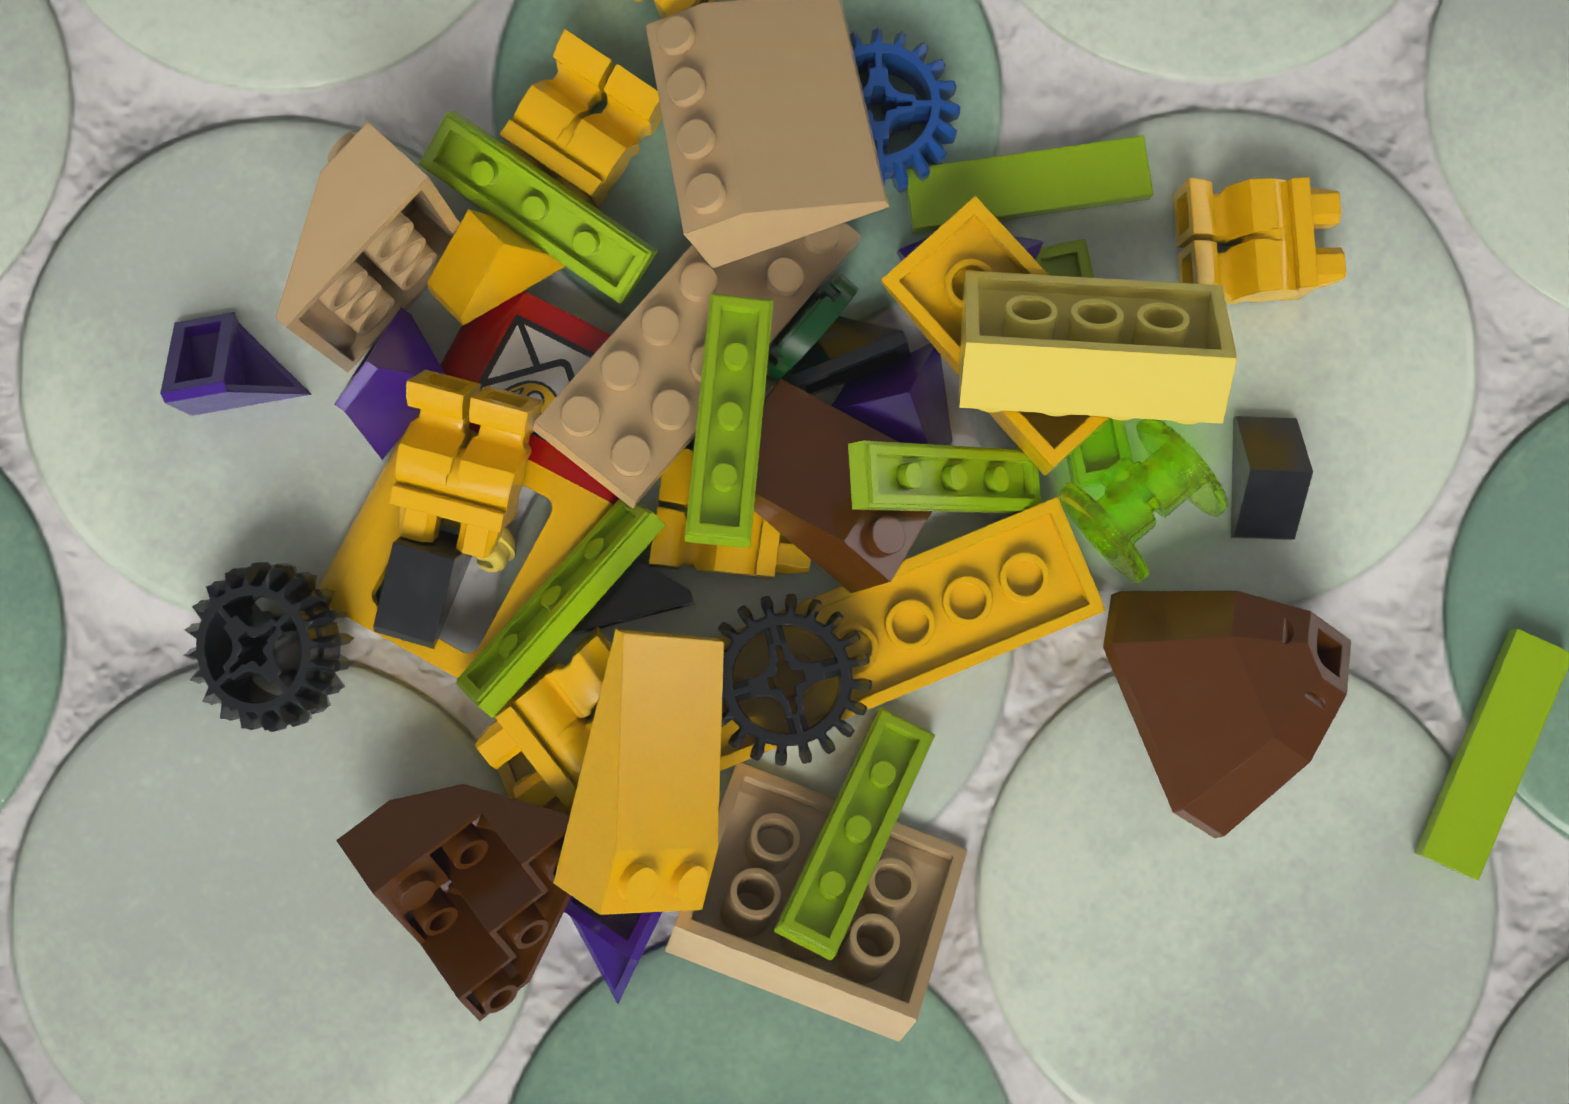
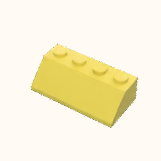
[959,270,1237,424]

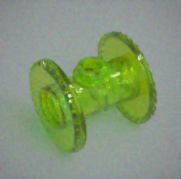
[1058,419,1228,583]

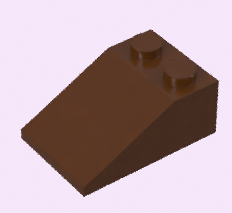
[754,379,932,593]

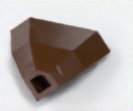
[1103,591,1351,838]
[336,784,572,1022]

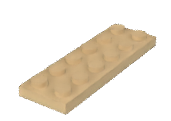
[533,222,862,509]

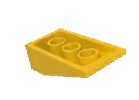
[881,196,1110,476]
[553,629,724,915]

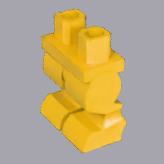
[499,29,663,209]
[1173,177,1347,305]
[389,370,543,559]
[649,448,811,580]
[475,626,612,809]

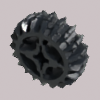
[183,562,354,732]
[718,594,872,766]

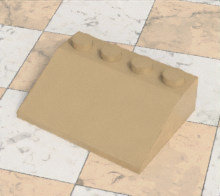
[646,0,889,268]
[276,122,460,373]
[665,762,968,1042]

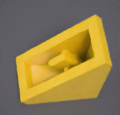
[427,209,565,326]

